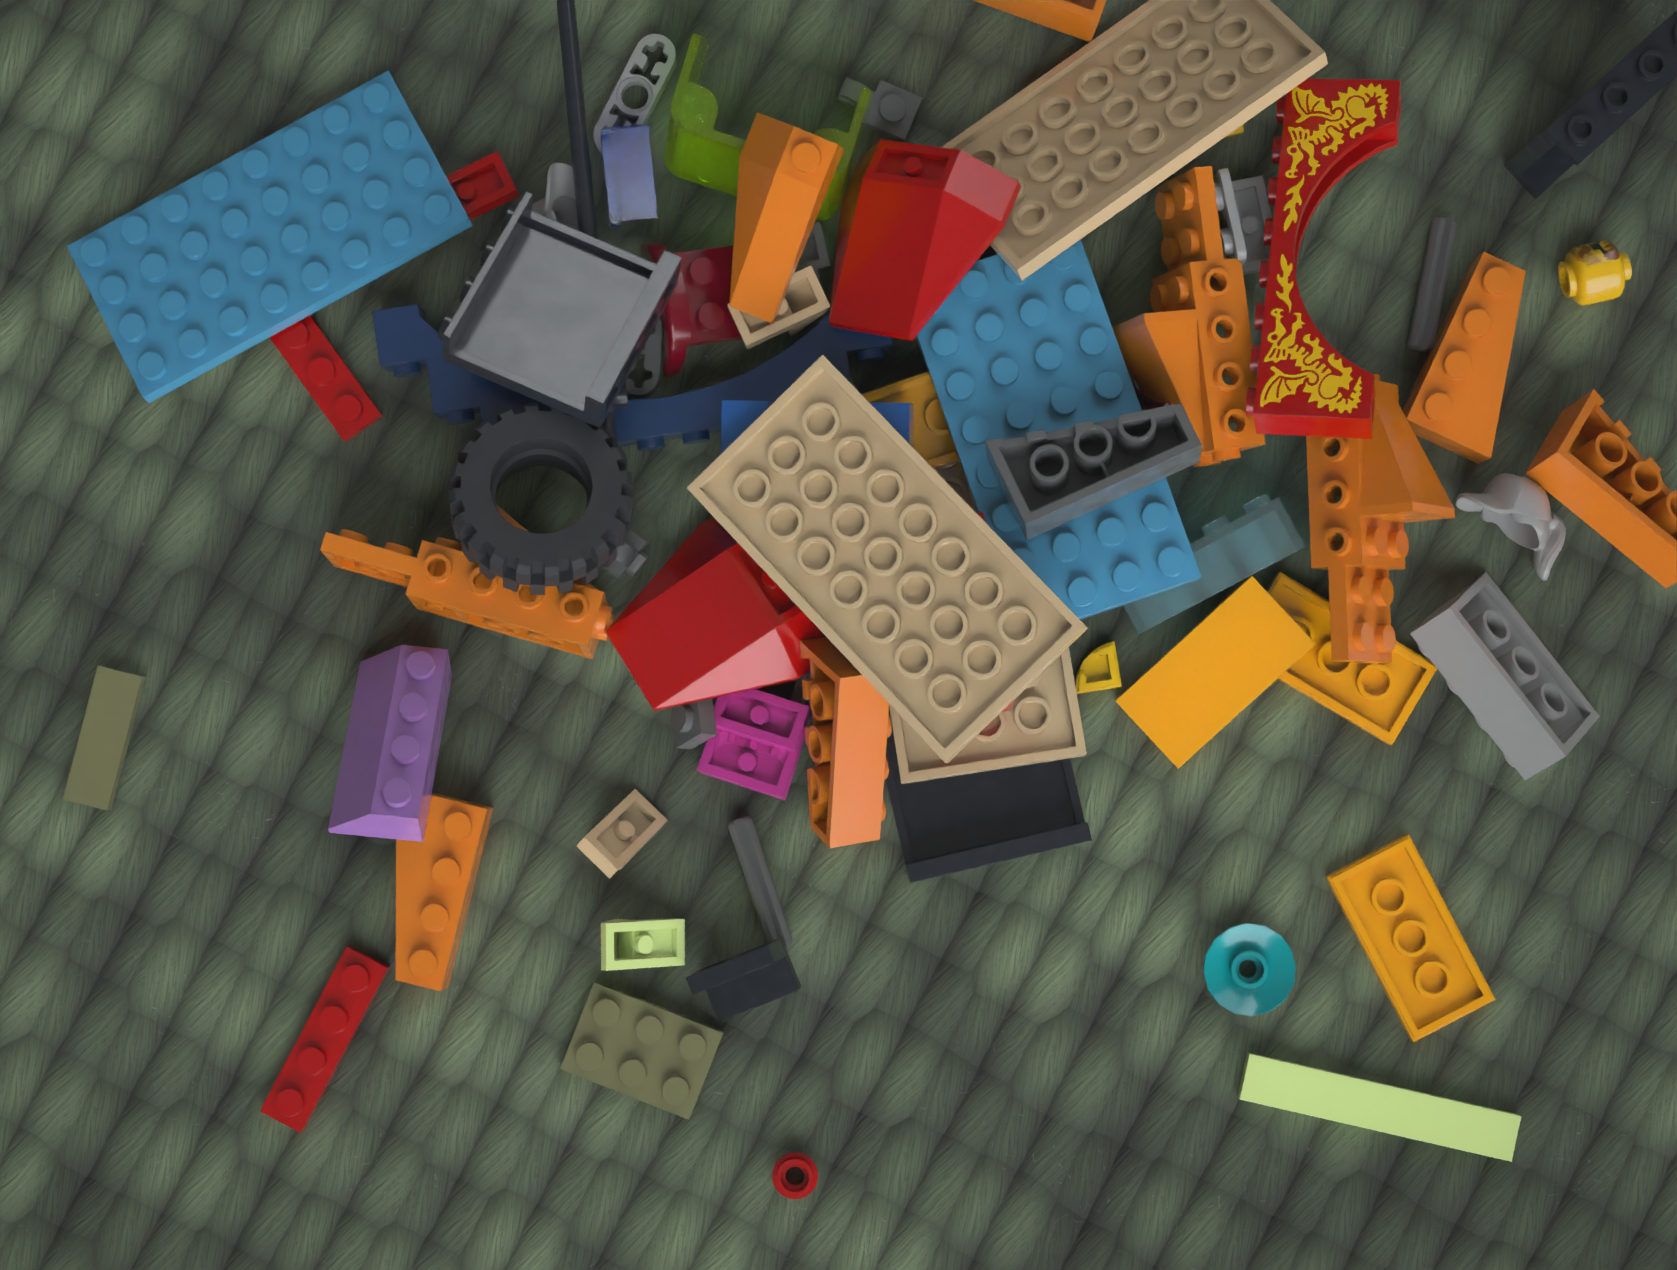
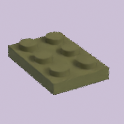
[560,981,724,1120]

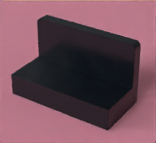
[686,937,801,1021]

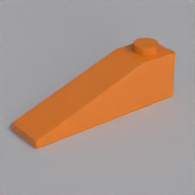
[729,112,844,324]

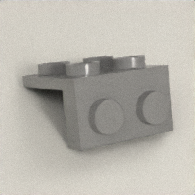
[1213,168,1272,275]

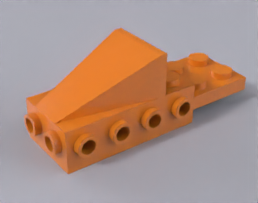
[1112,166,1265,467]
[1306,374,1455,664]
[320,505,614,659]

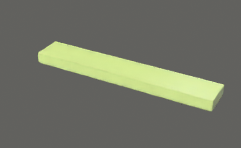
[1237,1052,1521,1162]

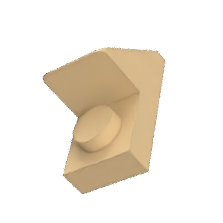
[727,266,830,349]
[577,789,668,879]

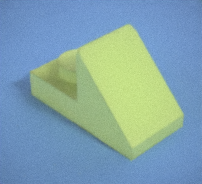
[601,918,685,971]

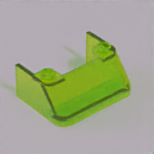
[664,33,875,221]

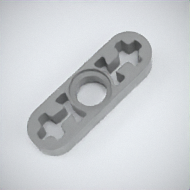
[593,34,677,160]

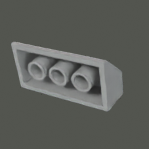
[1410,572,1600,780]

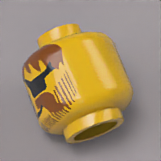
[1558,241,1632,306]

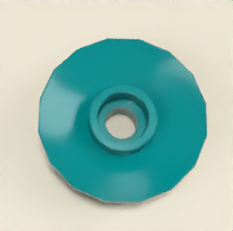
[1203,923,1296,1016]

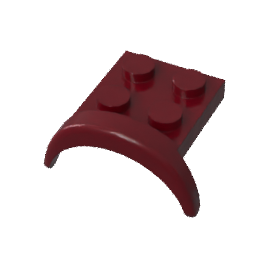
[641,242,743,377]

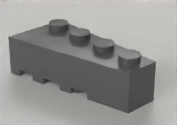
[985,403,1202,540]

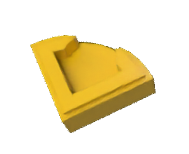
[1075,641,1122,694]

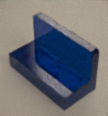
[600,123,659,228]

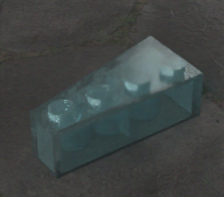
[1123,493,1310,634]

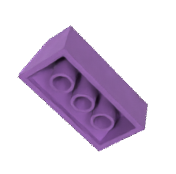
[328,645,452,842]

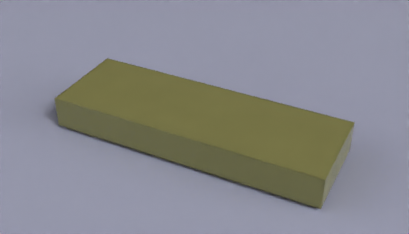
[63,665,146,811]

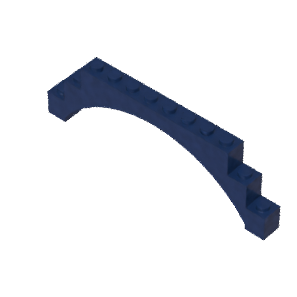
[372,304,892,470]

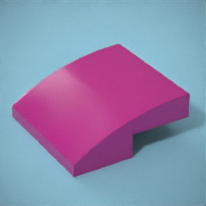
[697,689,811,801]

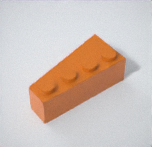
[1402,252,1526,464]
[1525,389,1677,588]
[395,793,494,991]

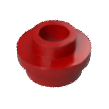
[772,1152,818,1199]

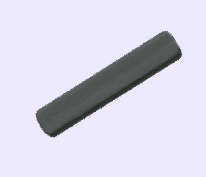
[1407,217,1457,352]
[728,816,792,947]

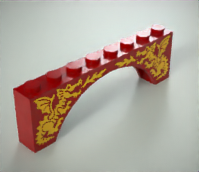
[1246,78,1401,439]

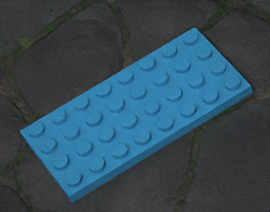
[67,71,473,403]
[916,239,1201,620]

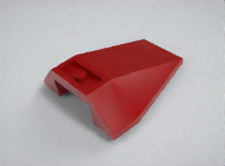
[829,139,1021,341]
[605,517,826,711]

